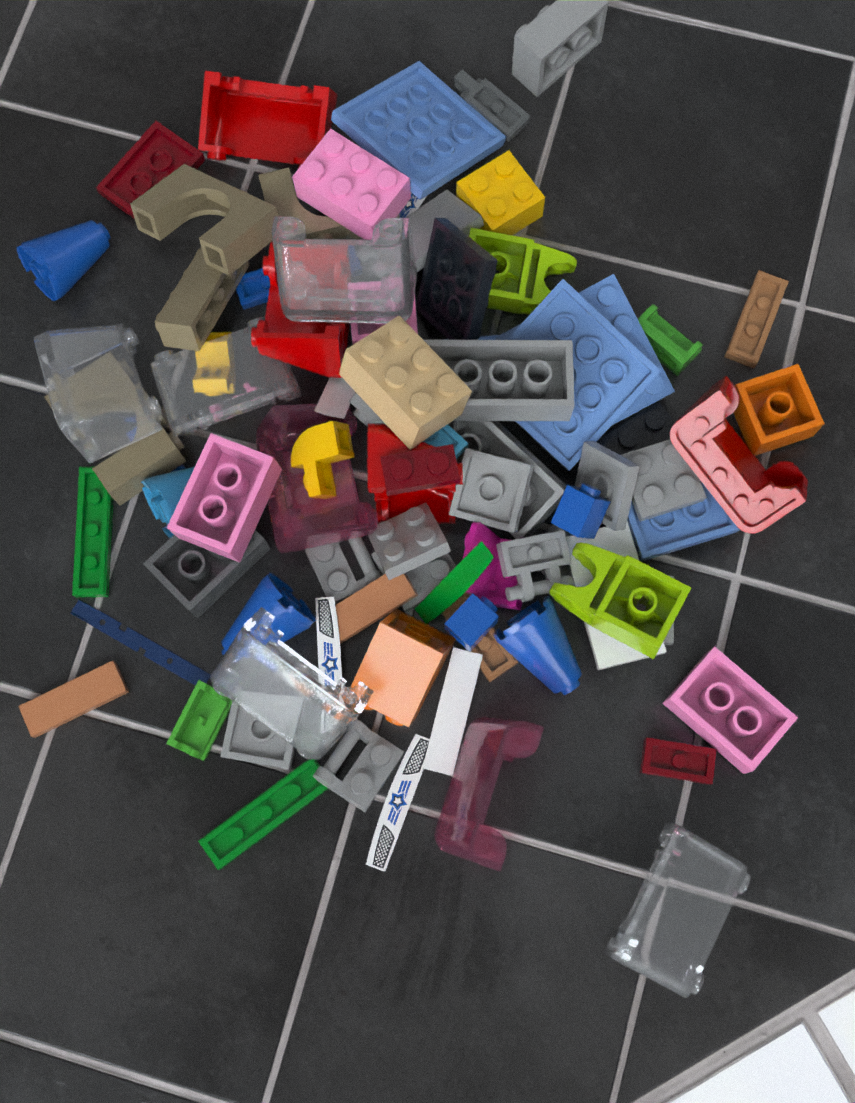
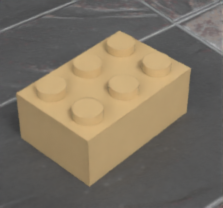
[339,315,472,450]

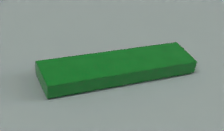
[72,466,113,598]
[198,756,329,870]

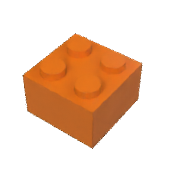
[733,364,825,456]

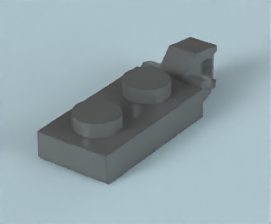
[453,69,530,142]

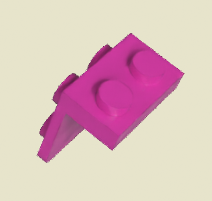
[457,522,522,610]

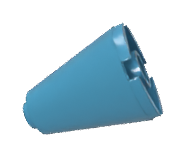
[141,467,195,539]

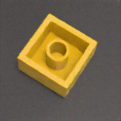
[456,150,545,235]

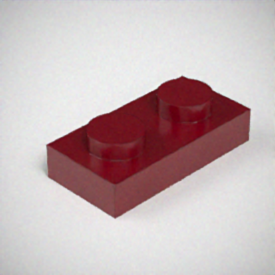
[381,444,460,496]
[640,737,717,785]

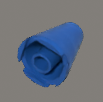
[17,220,111,301]
[221,573,316,666]
[492,596,582,695]

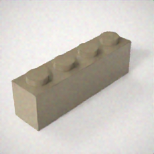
[155,247,249,351]

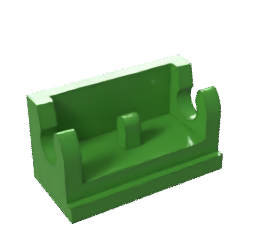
[638,304,703,376]
[166,680,233,761]

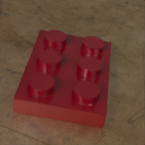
[96,121,205,219]

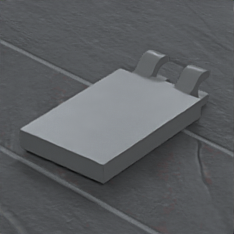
[356,190,484,279]

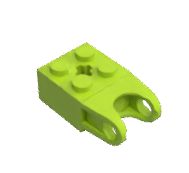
[469,228,577,314]
[549,543,691,659]

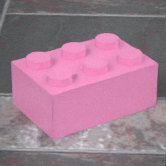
[292,128,411,246]
[167,433,282,563]
[662,646,798,774]

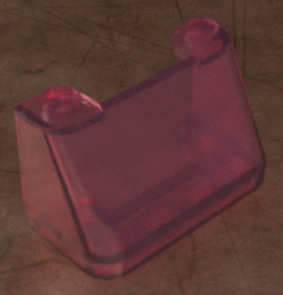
[256,404,378,553]
[435,717,544,871]

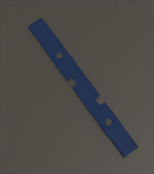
[70,599,211,686]

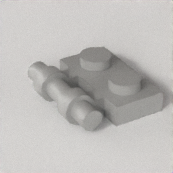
[496,530,574,602]

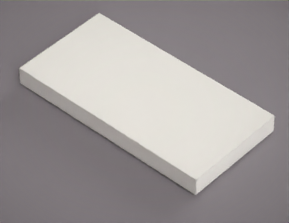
[566,521,667,670]

